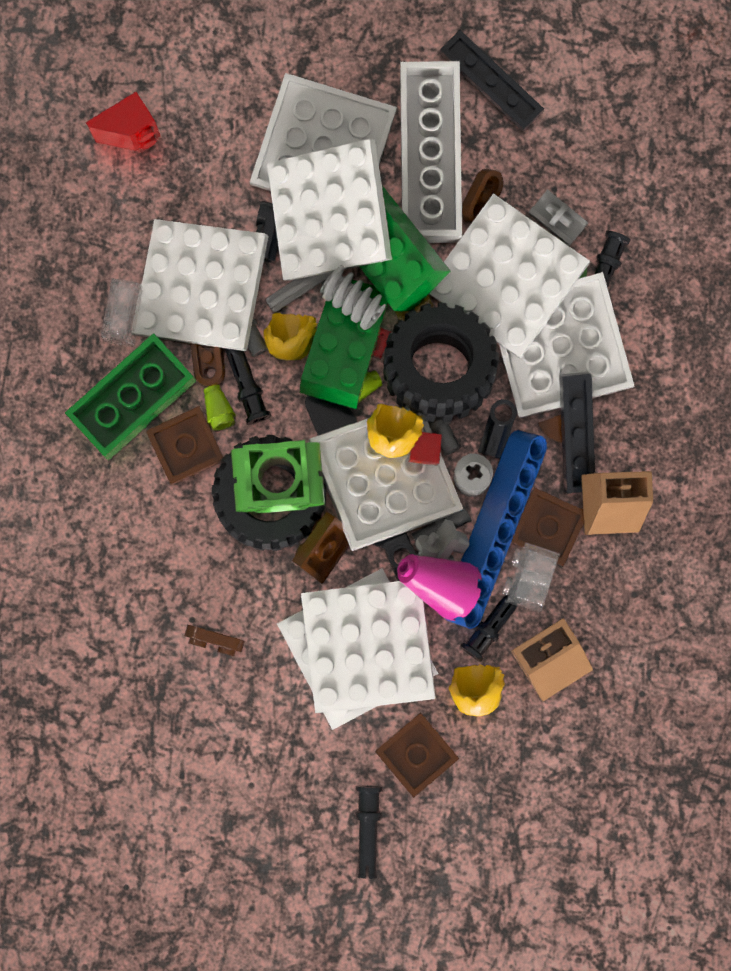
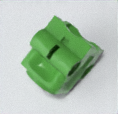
[231,440,325,513]

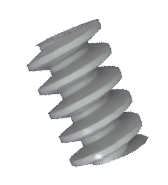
[320,265,386,330]
[453,454,493,497]

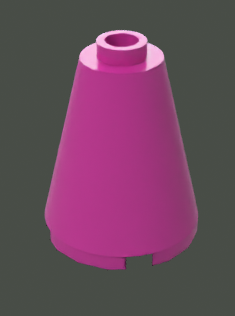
[397,554,482,621]

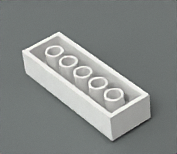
[400,61,462,243]

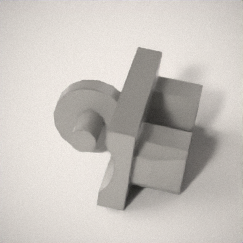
[528,189,588,246]
[415,519,469,560]

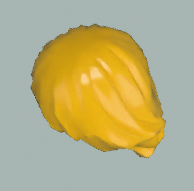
[263,313,318,361]
[367,404,424,458]
[449,664,505,716]

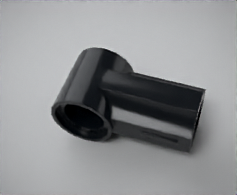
[256,201,279,263]
[478,399,517,459]

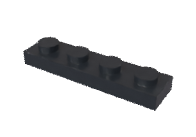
[439,30,544,132]
[559,372,595,494]

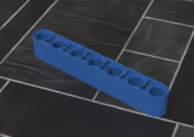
[444,430,547,629]

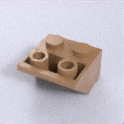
[582,471,653,535]
[511,618,593,702]

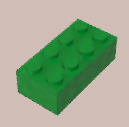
[359,185,451,311]
[299,279,389,409]
[65,333,196,461]

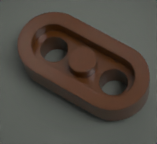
[462,168,504,224]
[190,343,225,387]
[184,624,245,656]

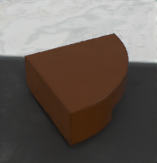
[538,415,562,443]

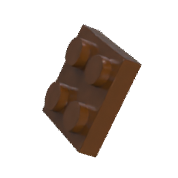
[146,406,223,485]
[511,487,584,567]
[292,511,349,584]
[375,712,459,798]

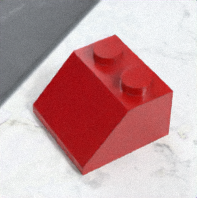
[86,92,160,151]

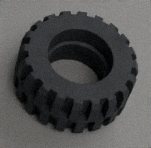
[383,303,499,422]
[211,435,327,551]

